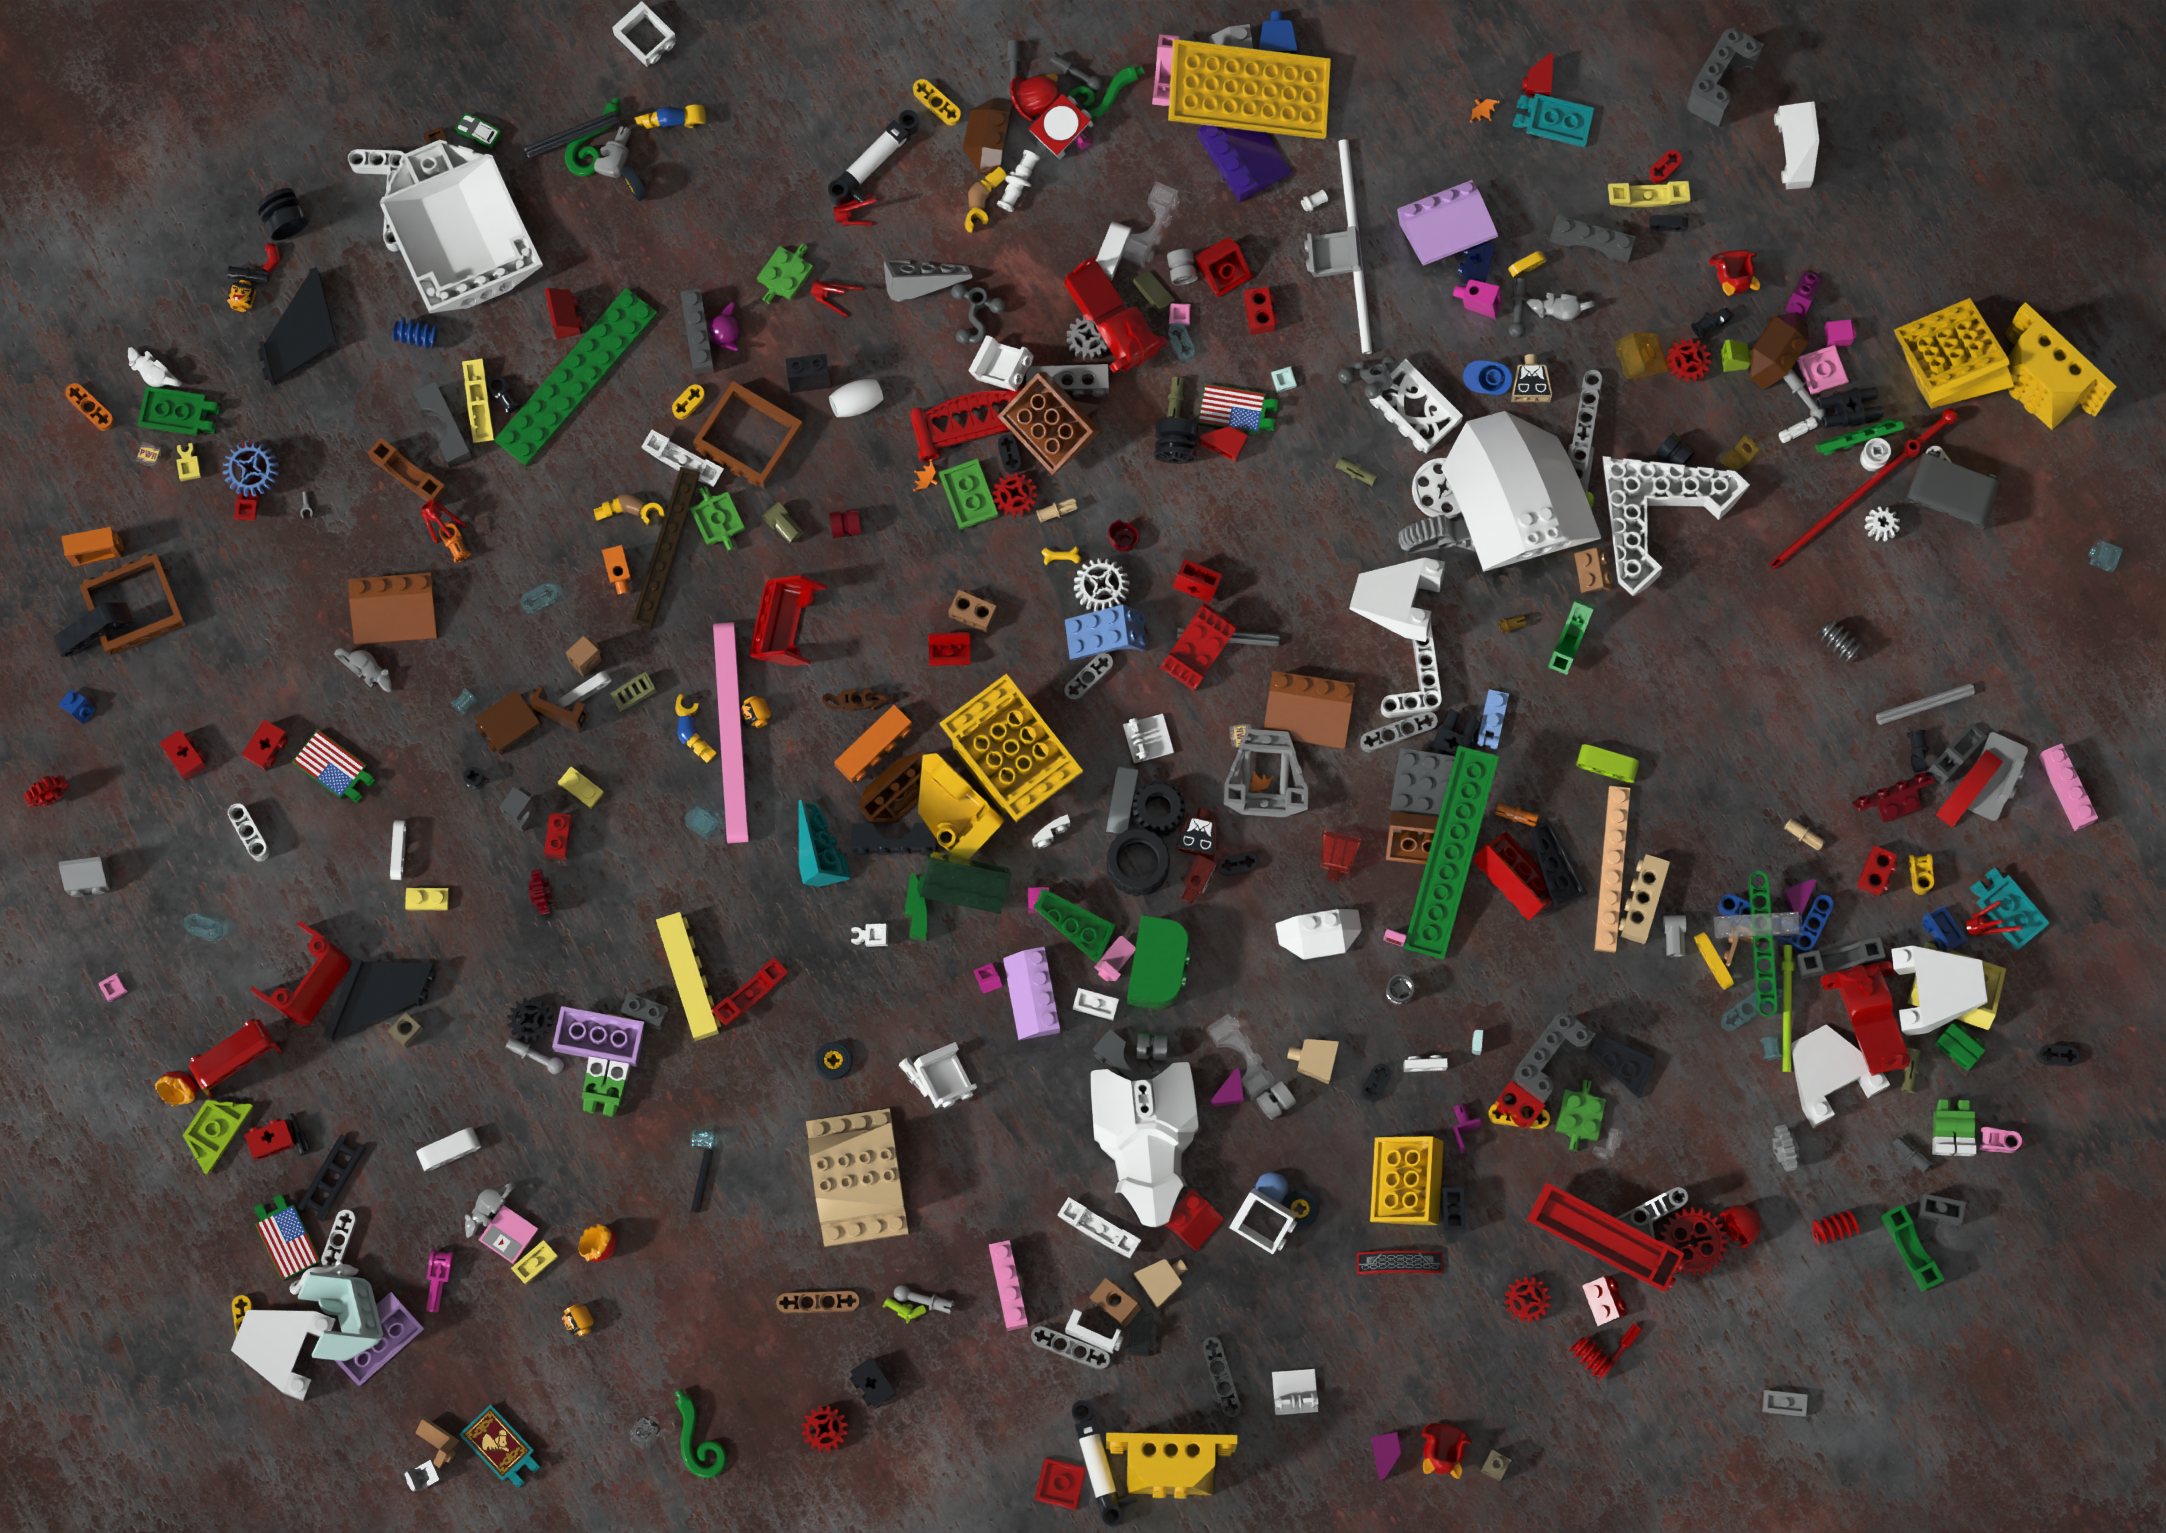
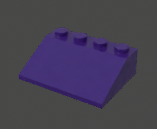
[1198,125,1292,203]

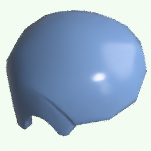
[1255,1172,1289,1203]

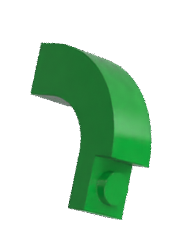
[1548,598,1595,675]

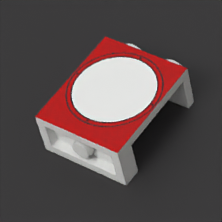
[1029,94,1093,160]

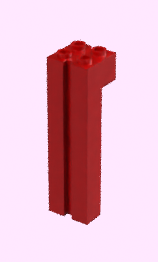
[1527,1182,1686,1293]

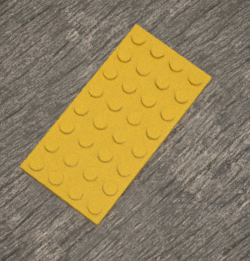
[1168,39,1330,139]

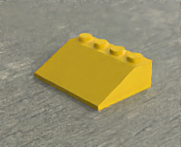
[1370,1136,1444,1225]

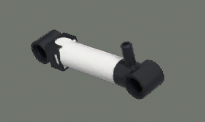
[828,109,919,205]
[1072,1400,1137,1528]

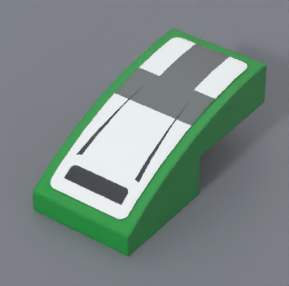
[455,113,502,149]

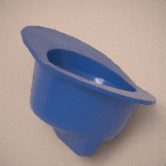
[1463,360,1512,395]

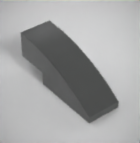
[1927,723,1987,785]
[1106,767,1138,834]

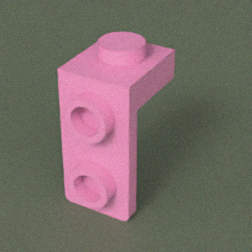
[1094,936,1136,981]

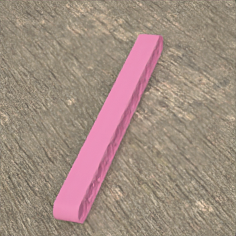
[713,622,749,844]

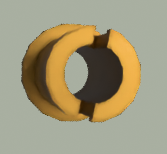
[1498,614,1526,634]

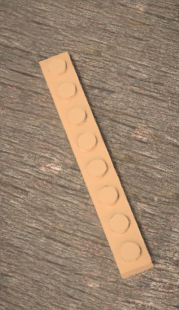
[1594,786,1630,953]

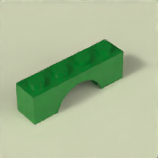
[1881,1204,1944,1293]

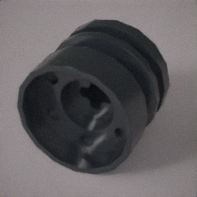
[255,188,310,241]
[1154,417,1199,464]

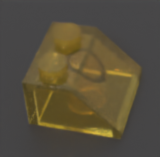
[1614,332,1669,380]

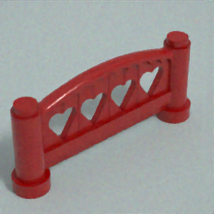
[910,384,1024,463]

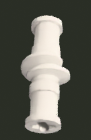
[997,150,1040,212]

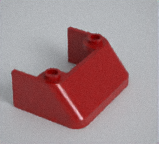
[750,575,828,666]
[250,921,352,1026]
[188,1018,283,1100]

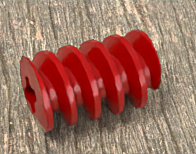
[1812,1210,1860,1247]
[1568,1335,1615,1383]

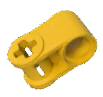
[1909,853,1934,895]

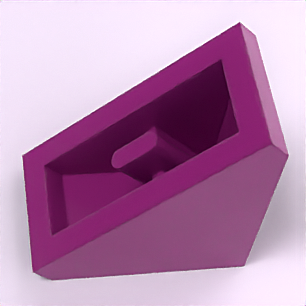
[1782,879,1816,922]
[1210,1068,1244,1107]

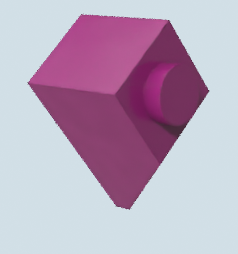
[1371,1432,1404,1481]

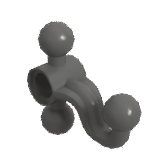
[951,284,1005,344]
[1338,356,1398,399]

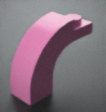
[1152,34,1179,106]

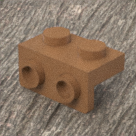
[1574,547,1613,594]

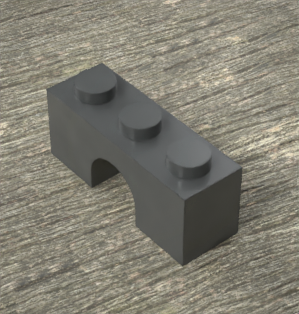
[499,787,538,832]

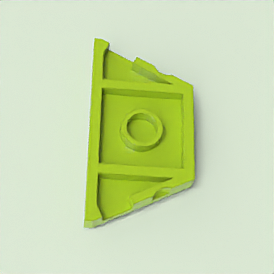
[183,1100,254,1175]

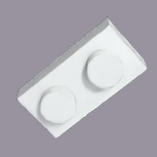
[1073,988,1119,1021]
[1404,1055,1448,1072]

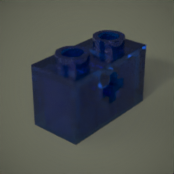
[1458,242,1495,284]

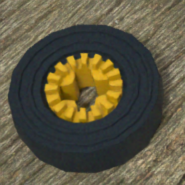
[621,166,648,201]
[814,1042,853,1080]
[1281,1190,1319,1228]

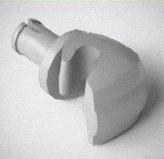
[594,126,631,178]

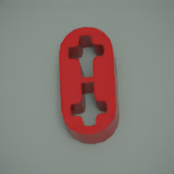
[1649,150,1682,184]

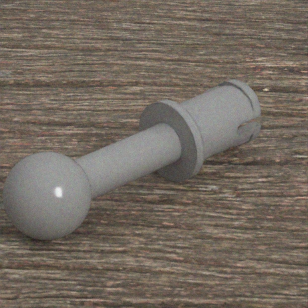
[1783,369,1827,421]
[505,1036,564,1074]
[894,1285,955,1314]

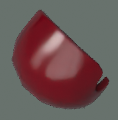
[1108,519,1140,552]

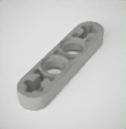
[1360,711,1438,753]
[1031,1326,1110,1370]

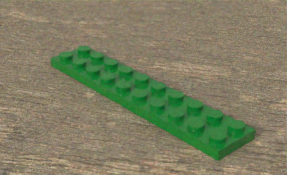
[494,288,658,467]
[1403,745,1499,959]

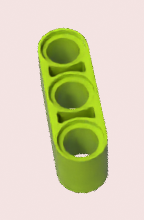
[1576,744,1640,783]

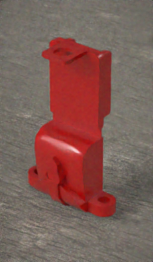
[1064,255,1168,373]
[1821,961,1910,1076]

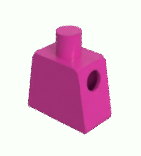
[1453,280,1503,319]

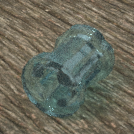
[450,688,478,715]
[1760,1036,1782,1061]
[691,1129,715,1149]

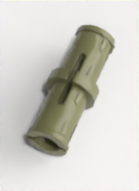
[1167,377,1185,418]
[1336,456,1378,487]
[1901,1048,1921,1093]

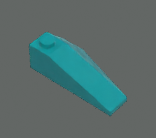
[799,799,850,887]

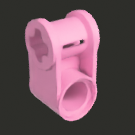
[1979,1127,2022,1153]

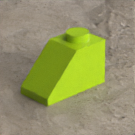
[1721,340,1752,372]

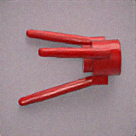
[833,193,878,226]
[811,280,863,317]
[420,499,467,543]
[1966,900,2022,936]

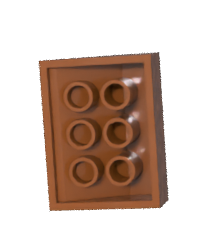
[997,372,1102,475]
[348,573,437,645]
[1263,671,1355,749]

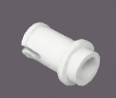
[1301,190,1328,212]

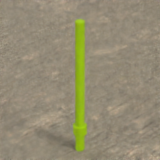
[1781,945,1794,1072]

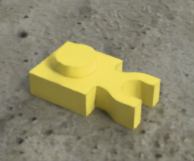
[177,443,201,481]

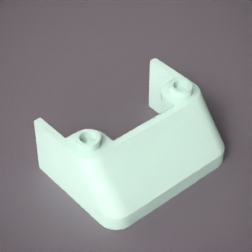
[298,1272,383,1361]

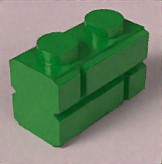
[1935,1023,1986,1071]

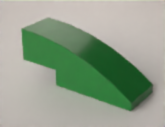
[904,872,928,941]

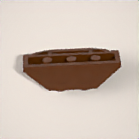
[963,98,1013,176]
[1749,312,1809,390]
[857,751,923,822]

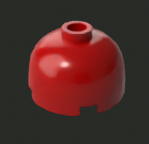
[1720,1205,1761,1249]

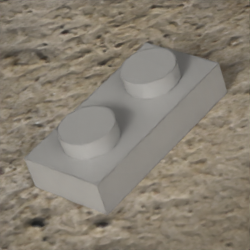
[1762,1390,1808,1417]

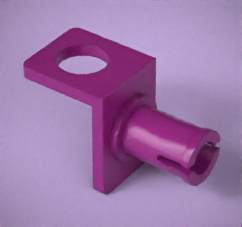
[1453,1103,1482,1154]

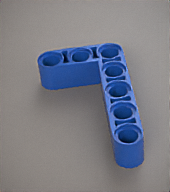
[1718,894,1833,954]

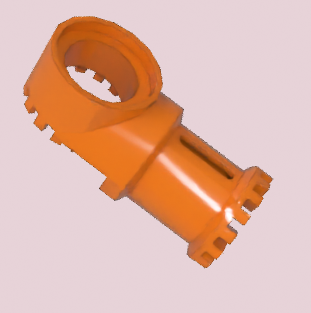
[439,523,471,563]

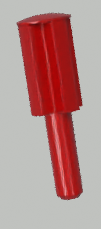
[1610,1323,1643,1363]

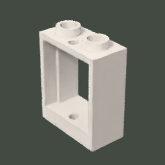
[612,1,676,67]
[1229,1188,1297,1254]

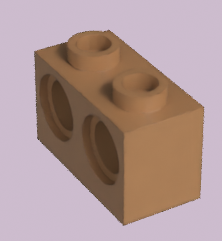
[948,590,997,633]

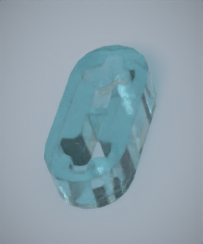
[1168,323,1195,362]
[520,583,558,613]
[183,914,223,941]

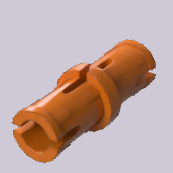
[1494,802,1538,827]

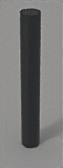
[691,1149,713,1213]

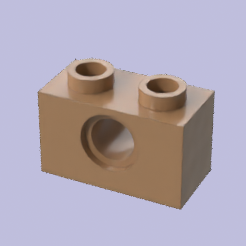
[565,636,602,677]
[1089,1278,1141,1328]

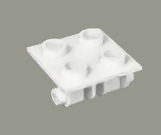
[1123,714,1174,764]
[1272,1369,1318,1415]

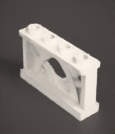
[1370,359,1463,454]

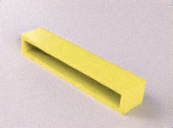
[656,912,721,1041]

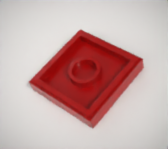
[1034,1458,1086,1510]

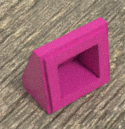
[1074,129,1093,150]
[973,962,1002,994]

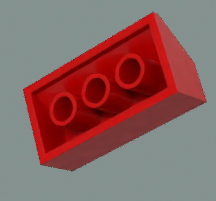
[1472,831,1552,921]

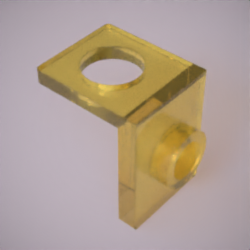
[1719,435,1760,472]

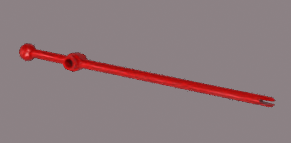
[1769,408,1958,569]

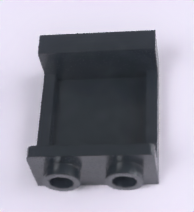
[785,354,831,393]

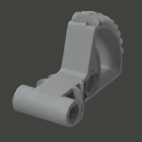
[1398,515,1476,554]
[1616,1187,1688,1239]

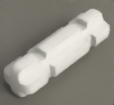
[1779,417,1818,443]

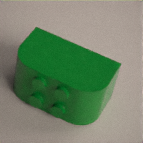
[1127,915,1191,1010]

